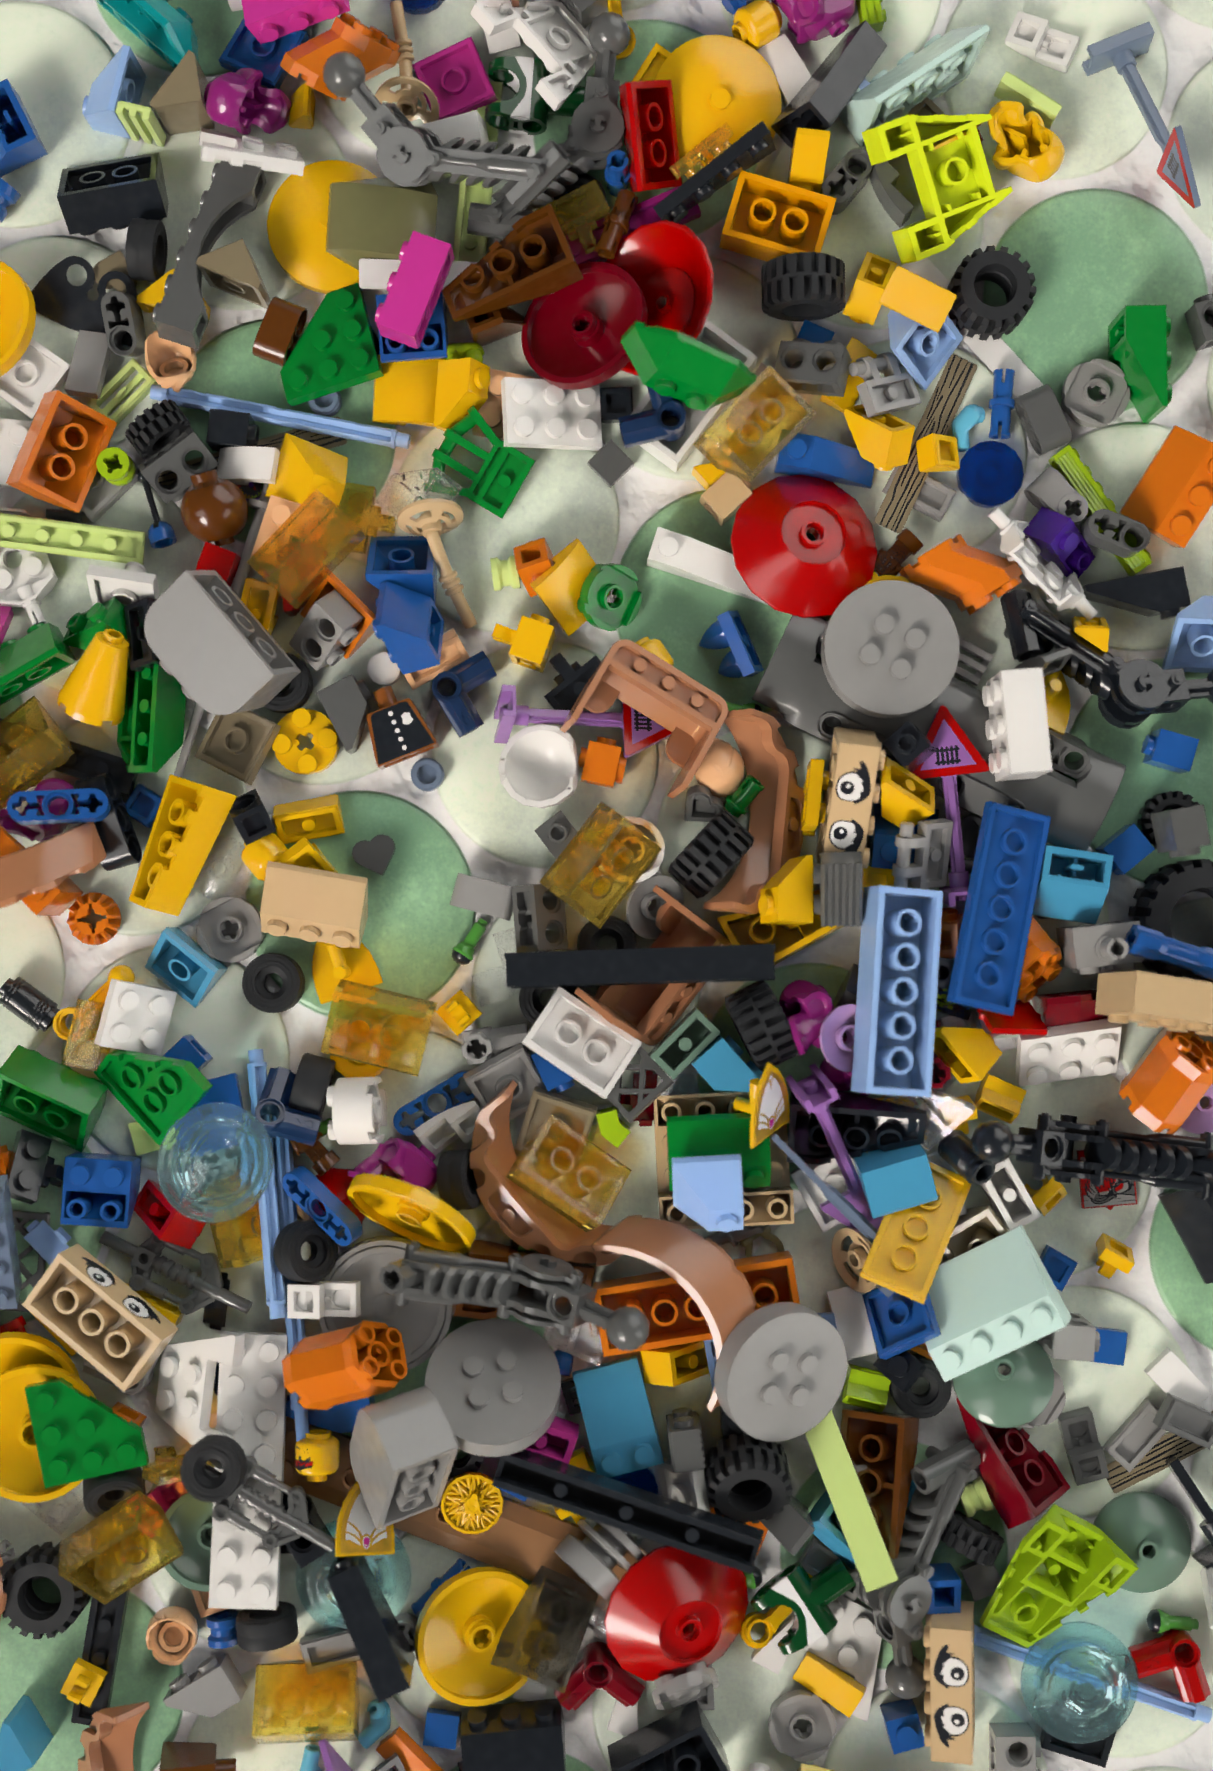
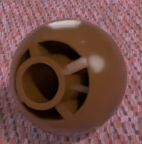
[181,469,248,547]

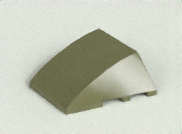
[326,177,438,270]

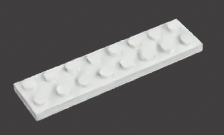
[208,1331,288,1610]

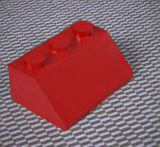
[619,79,682,192]

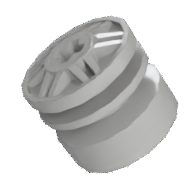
[553,1519,644,1601]

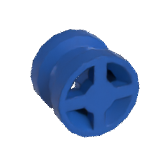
[206,1609,239,1649]

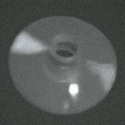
[194,836,254,900]

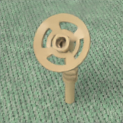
[375,0,440,124]
[397,498,477,629]
[832,1227,943,1293]

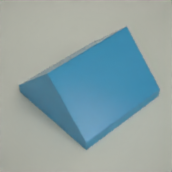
[145,927,228,1008]
[852,1144,938,1219]
[0,1695,53,1771]

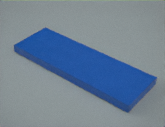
[947,801,1051,1016]

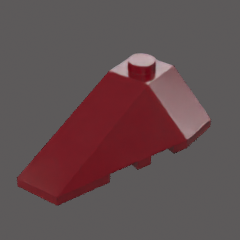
[1032,989,1108,1027]
[956,1398,1071,1529]

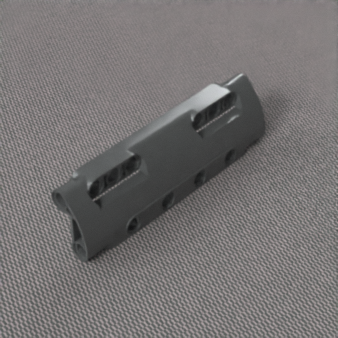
[752,615,1126,851]

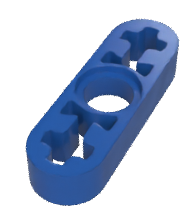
[7,788,110,825]
[393,1070,475,1136]
[282,1166,363,1246]

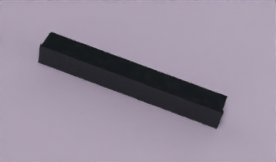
[504,944,776,989]
[492,1449,764,1574]

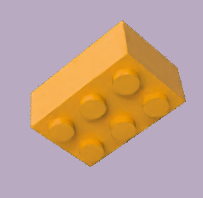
[719,170,837,262]

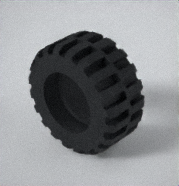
[1128,859,1213,983]

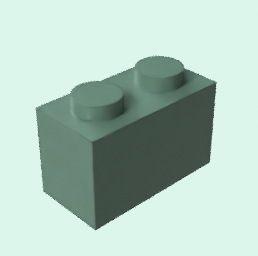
[649,1007,721,1080]

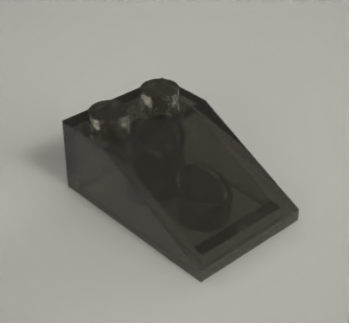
[491,1566,599,1693]

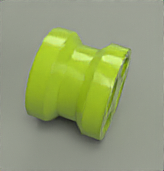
[96,447,136,486]

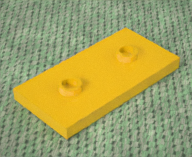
[859,1162,972,1304]

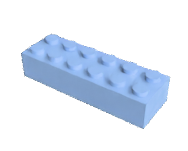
[851,885,943,1097]

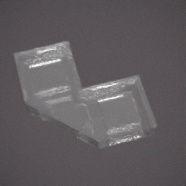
[376,467,463,518]
[471,928,517,1007]

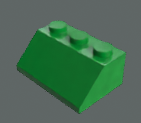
[0,622,77,706]
[0,1045,108,1153]
[666,1113,771,1191]

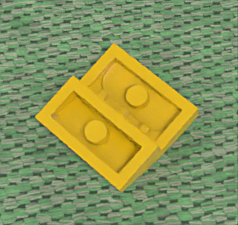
[372,355,446,427]
[530,538,612,636]

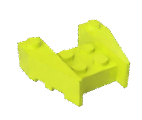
[861,114,1013,264]

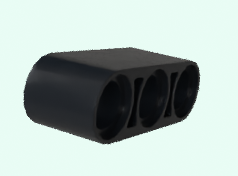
[74,772,142,871]

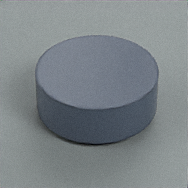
[308,391,342,417]
[411,758,445,792]

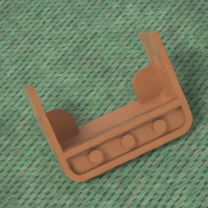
[559,639,728,799]
[574,885,730,1046]

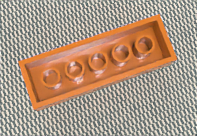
[593,1250,800,1357]

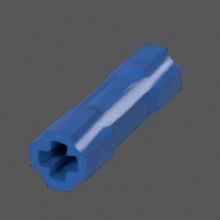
[1125,924,1213,981]

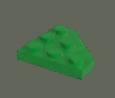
[280,283,384,407]
[93,1049,213,1146]
[24,1378,149,1488]

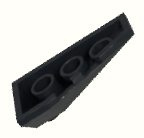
[787,1090,927,1165]

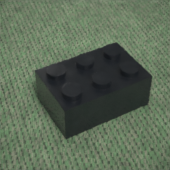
[607,1700,730,1771]

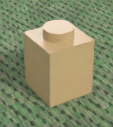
[700,468,753,526]

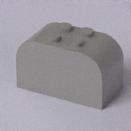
[144,570,301,715]
[349,1386,459,1530]

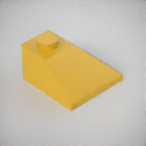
[265,433,348,516]

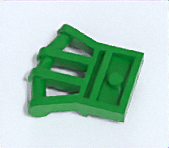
[426,406,536,519]

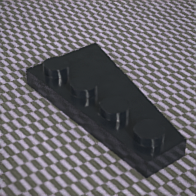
[653,121,776,223]

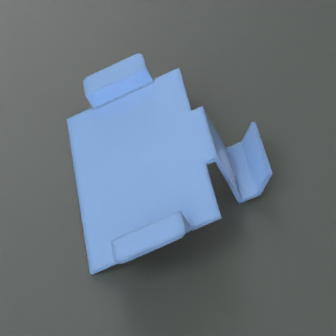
[23,1220,71,1265]

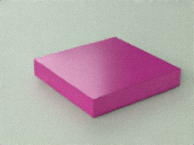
[412,37,497,120]

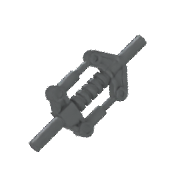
[99,1231,253,1315]
[205,1456,335,1553]

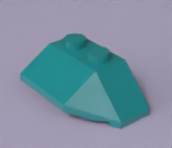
[97,0,199,69]

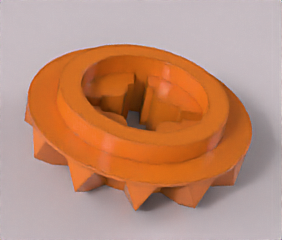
[67,892,121,945]

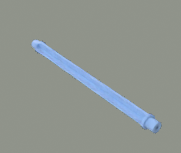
[150,384,411,449]
[247,1049,287,1319]
[974,1624,1212,1723]

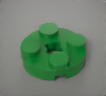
[577,563,642,631]

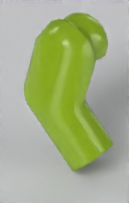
[441,342,485,363]

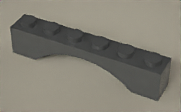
[152,160,266,349]

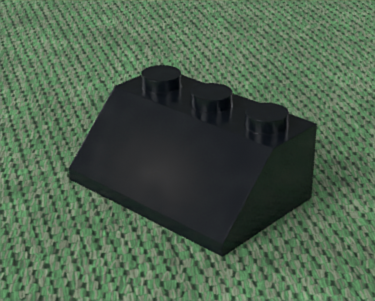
[57,152,169,236]
[1158,1184,1213,1284]
[460,1698,566,1771]

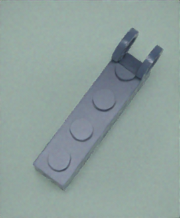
[0,1175,22,1310]

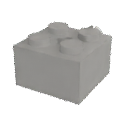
[1056,921,1144,975]

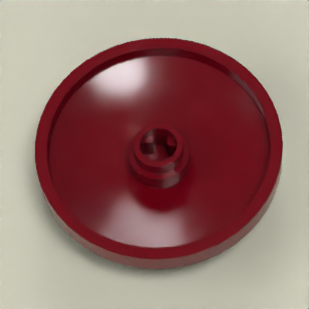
[521,262,648,390]

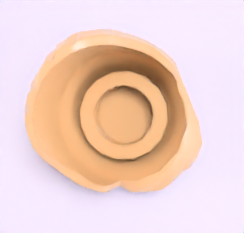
[145,330,197,393]
[695,738,744,798]
[145,1606,198,1666]

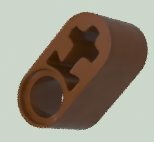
[253,296,308,367]

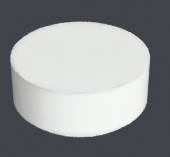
[367,652,401,686]

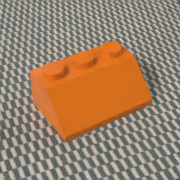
[6,390,117,513]
[1119,425,1213,548]

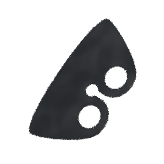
[31,256,145,346]

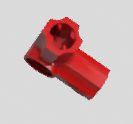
[1127,1629,1211,1704]

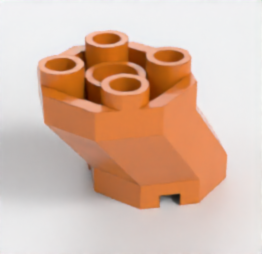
[280,12,401,102]
[899,534,1023,615]
[1016,916,1062,1003]
[1119,1027,1213,1135]
[282,1320,408,1410]

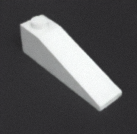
[647,527,768,605]

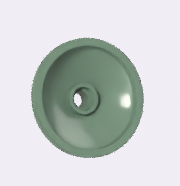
[952,1341,1054,1428]
[1093,1491,1191,1593]
[157,1493,213,1592]

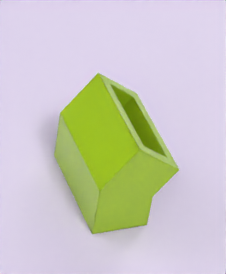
[596,1106,631,1148]
[841,1364,891,1413]

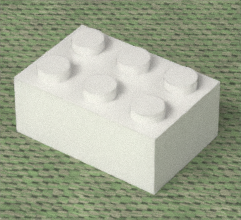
[982,667,1052,782]

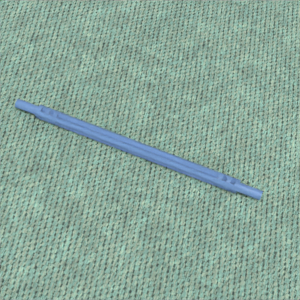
[271,1114,309,1442]

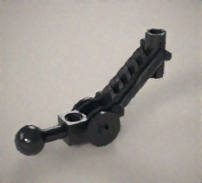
[1000,589,1213,729]
[971,1113,1213,1200]

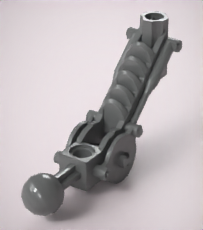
[467,12,630,239]
[323,51,572,211]
[379,1240,649,1351]
[856,1439,981,1700]

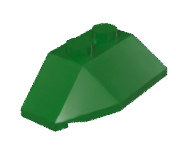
[621,321,756,411]
[117,644,186,774]

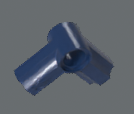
[618,387,686,449]
[432,651,497,738]
[253,1067,322,1147]

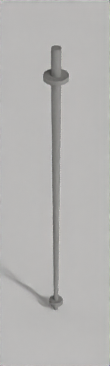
[138,483,270,868]

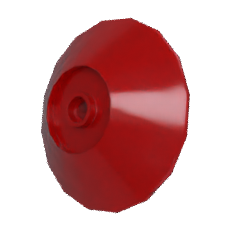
[605,220,714,376]
[730,475,878,618]
[604,1545,749,1681]

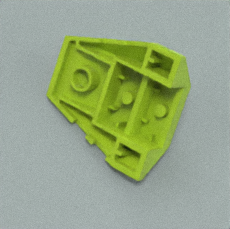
[979,1504,1139,1648]

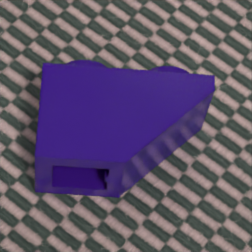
[1023,507,1095,578]

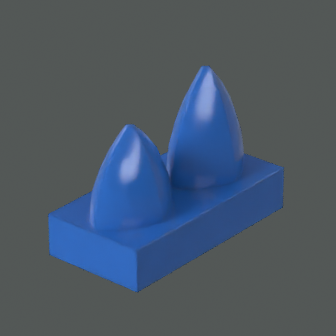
[699,610,764,678]

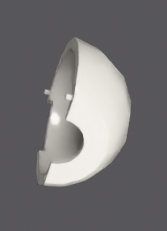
[498,724,578,808]

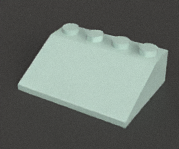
[839,24,990,148]
[925,1225,1072,1382]

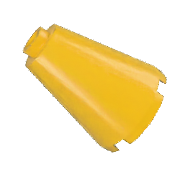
[57,629,129,726]

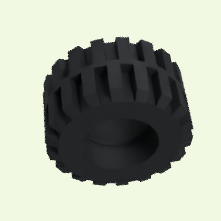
[947,245,1036,341]
[761,252,846,322]
[668,811,754,899]
[725,981,799,1072]
[704,1432,792,1524]
[2,1541,93,1639]

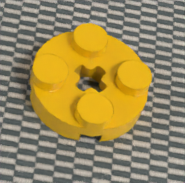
[272,708,339,775]

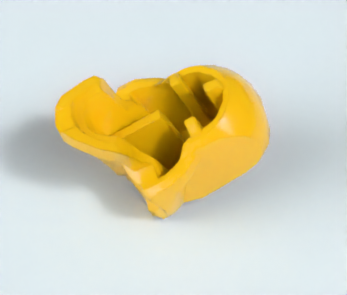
[988,101,1065,183]

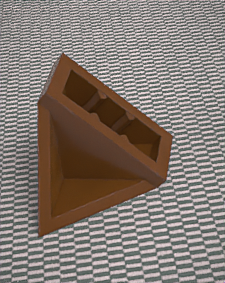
[465,306,526,346]

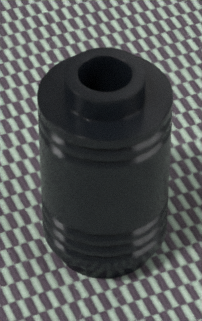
[0,977,60,1032]
[938,1130,995,1185]

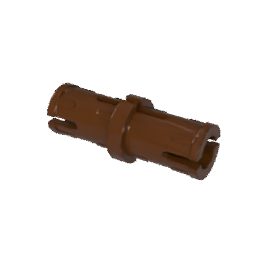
[595,189,639,260]

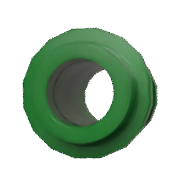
[724,774,764,818]

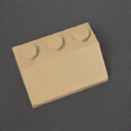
[260,861,368,949]

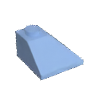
[82,45,146,139]
[887,310,964,391]
[1162,595,1213,673]
[672,1154,744,1232]

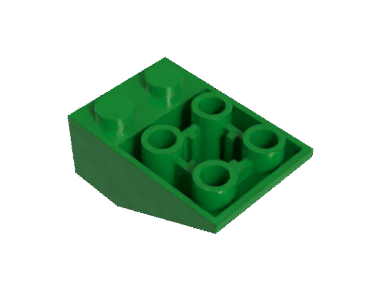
[1108,305,1172,423]

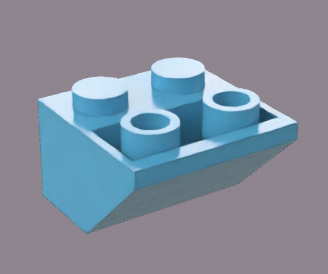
[1033,845,1114,925]
[691,1035,763,1092]

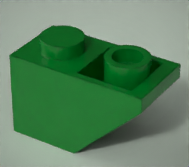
[62,597,140,650]

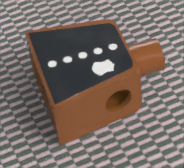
[366,686,440,769]

